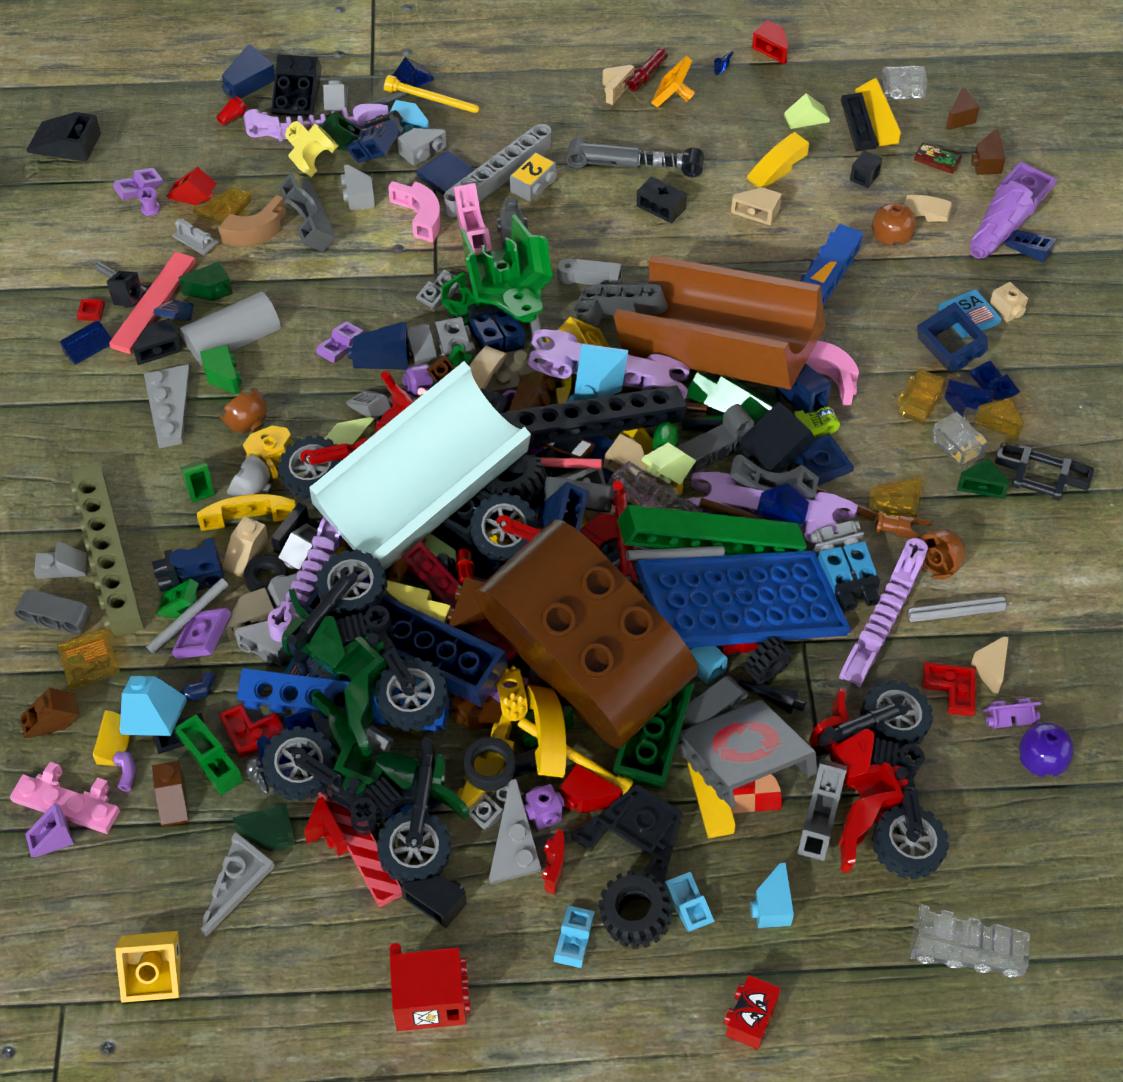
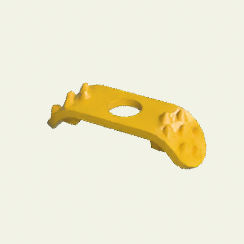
[496,665,528,721]

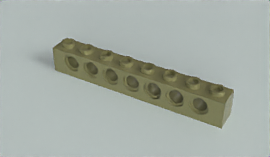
[70,464,144,638]

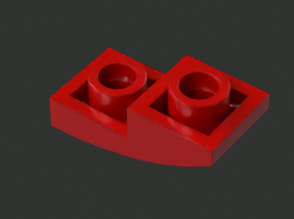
[542,829,564,895]

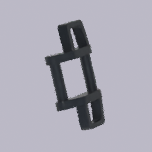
[995,442,1094,501]

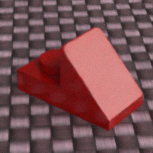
[304,797,348,856]

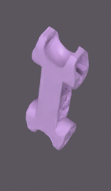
[528,329,690,400]
[684,472,858,544]

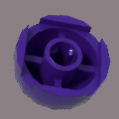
[1018,723,1074,777]

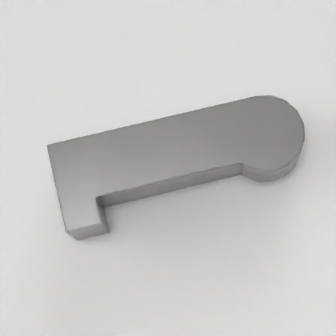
[558,259,622,285]

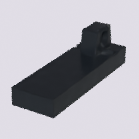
[841,93,877,152]

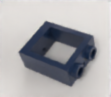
[917,302,988,374]

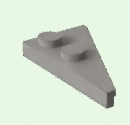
[489,779,541,885]
[201,832,275,937]

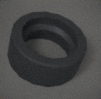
[464,737,515,792]

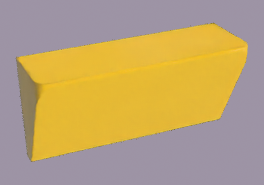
[93,710,131,767]

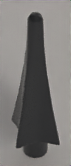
[738,680,806,715]

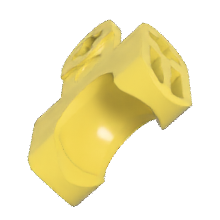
[285,121,338,178]

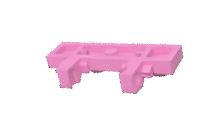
[10,762,120,834]

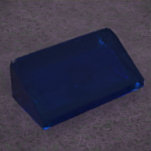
[60,320,112,365]

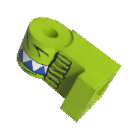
[794,407,840,438]

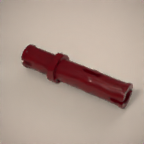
[626,48,668,92]

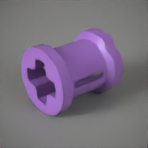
[137,187,160,216]

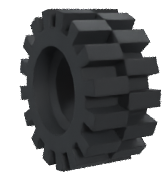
[744,637,793,684]

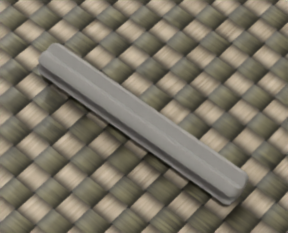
[907,596,1006,622]

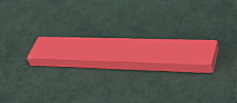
[109,251,196,354]

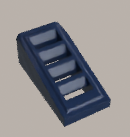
[1005,230,1056,263]
[153,300,194,321]

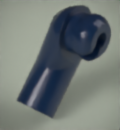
[180,672,216,701]

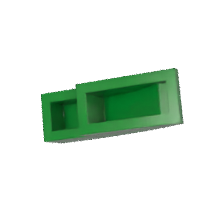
[174,715,243,796]

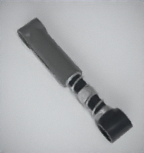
[566,138,704,178]

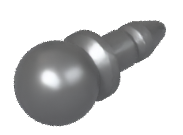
[244,757,269,794]

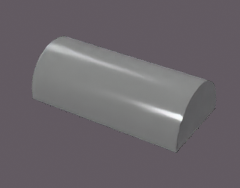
[179,291,281,366]

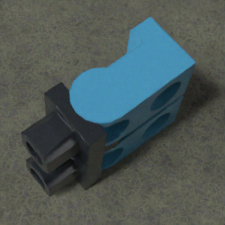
[818,541,880,612]

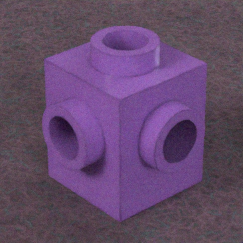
[524,784,565,831]

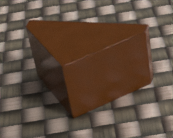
[946,88,979,130]

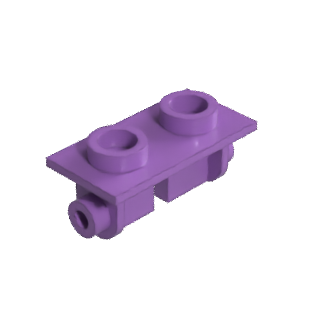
[982,698,1041,729]

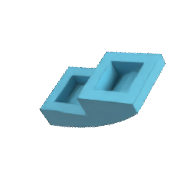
[664,872,715,932]
[554,905,595,968]

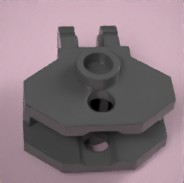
[497,198,528,248]

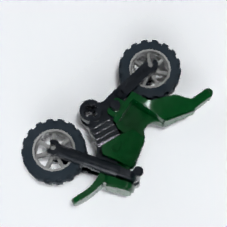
[282,550,448,756]
[262,690,470,884]

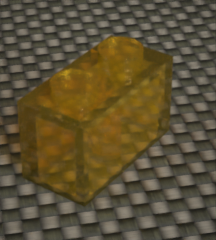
[897,369,945,425]

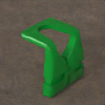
[441,272,486,326]

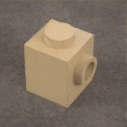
[990,282,1028,322]

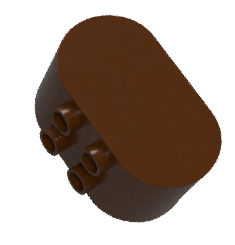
[474,519,698,748]

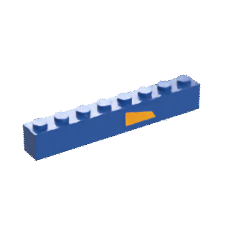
[800,223,863,306]

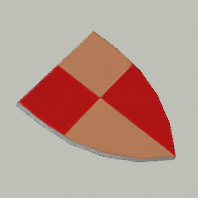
[731,774,782,814]

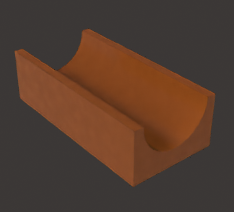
[614,255,826,390]

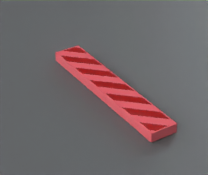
[318,792,402,908]

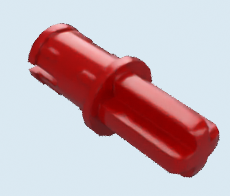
[455,549,475,585]

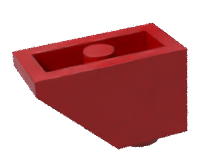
[752,20,789,65]
[166,166,216,206]
[559,764,622,813]

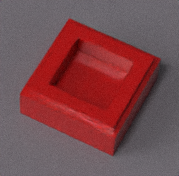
[77,299,105,322]

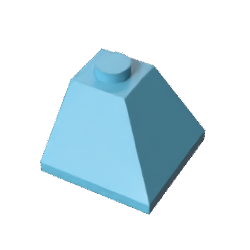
[574,343,628,400]
[120,676,187,736]

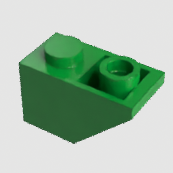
[200,345,242,394]

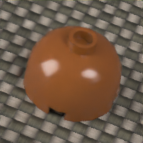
[872,203,915,245]
[220,388,268,433]
[919,529,966,580]

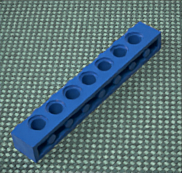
[237,668,451,733]

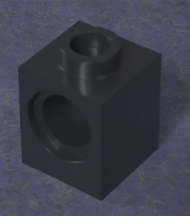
[850,150,883,188]
[106,271,144,308]

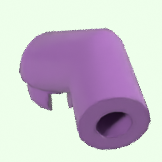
[113,751,137,791]

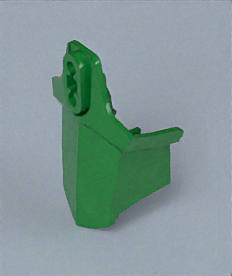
[461,215,553,322]

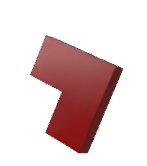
[922,662,976,717]
[218,704,285,759]

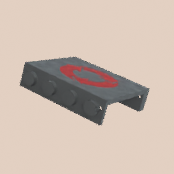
[677,700,817,808]

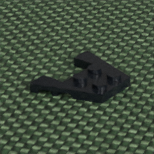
[570,784,683,885]

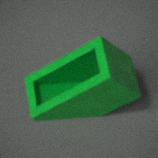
[180,460,215,503]

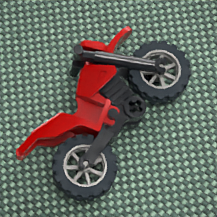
[809,680,949,879]

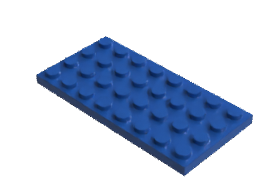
[635,550,851,648]

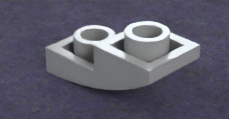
[416,270,459,309]
[469,783,526,831]

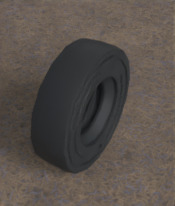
[243,554,289,592]

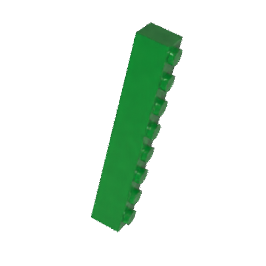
[617,505,807,555]

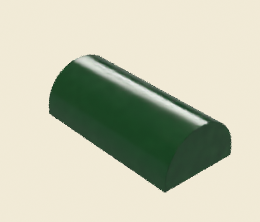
[613,684,694,788]

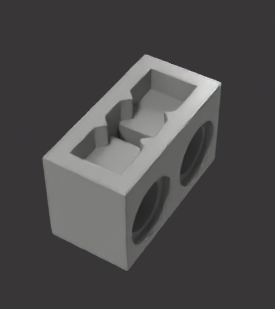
[435,317,476,358]

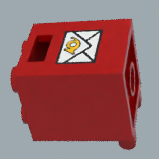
[389,943,471,1032]

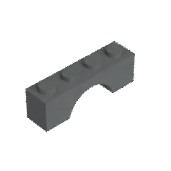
[279,172,336,252]

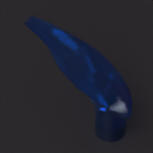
[714,51,734,76]

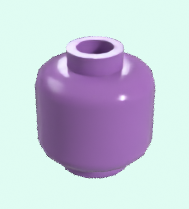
[402,364,435,396]

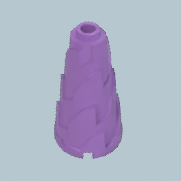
[970,181,1037,259]

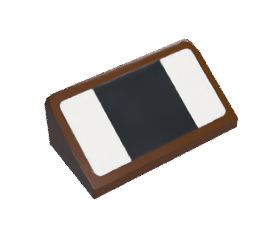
[540,438,595,459]

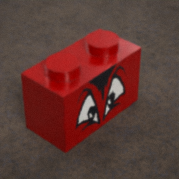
[724,975,781,1050]

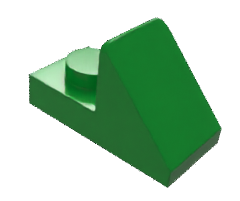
[155,578,199,619]

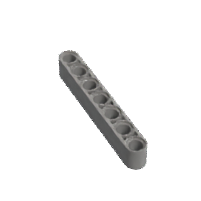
[444,124,551,218]

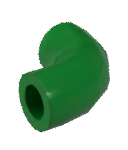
[652,422,679,451]

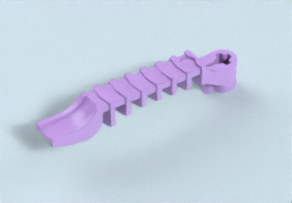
[244,104,388,142]
[268,516,342,642]
[839,538,928,687]

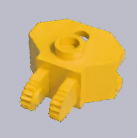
[243,426,293,479]

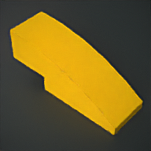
[747,132,809,188]

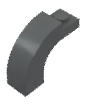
[730,454,819,499]
[797,759,847,861]

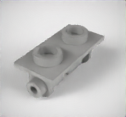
[172,219,219,255]
[810,520,864,553]

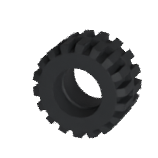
[485,454,548,516]
[599,870,672,949]

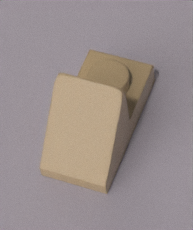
[603,65,634,105]

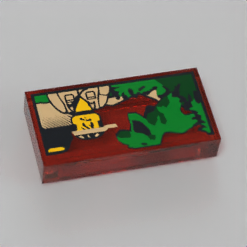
[914,142,962,174]

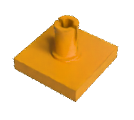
[651,56,695,108]

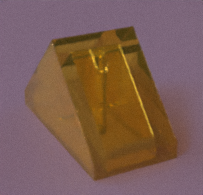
[974,398,1024,440]

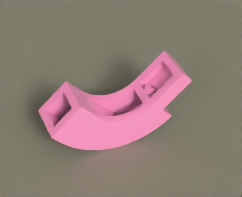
[388,181,441,242]
[453,183,492,253]
[805,341,859,405]

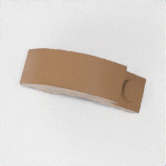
[218,195,286,246]

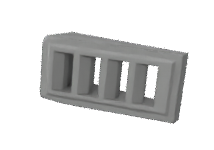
[346,390,391,420]

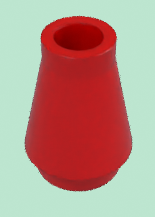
[216,96,247,126]

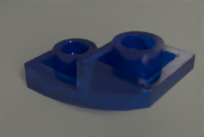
[970,360,1020,403]

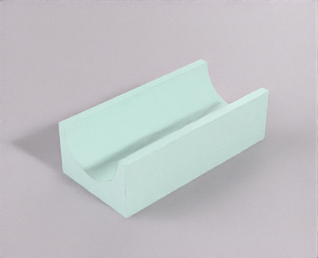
[309,361,531,571]

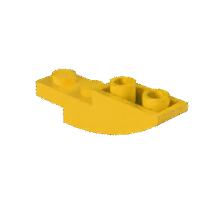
[457,714,515,809]

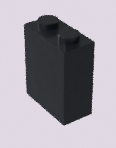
[738,402,816,473]

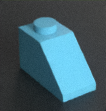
[390,100,429,134]
[750,863,794,928]

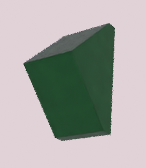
[957,458,1010,499]

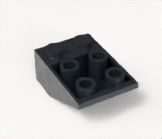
[271,54,322,116]
[27,112,101,162]

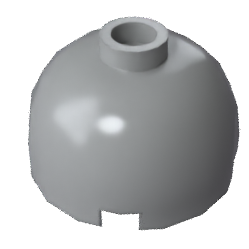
[227,454,272,497]

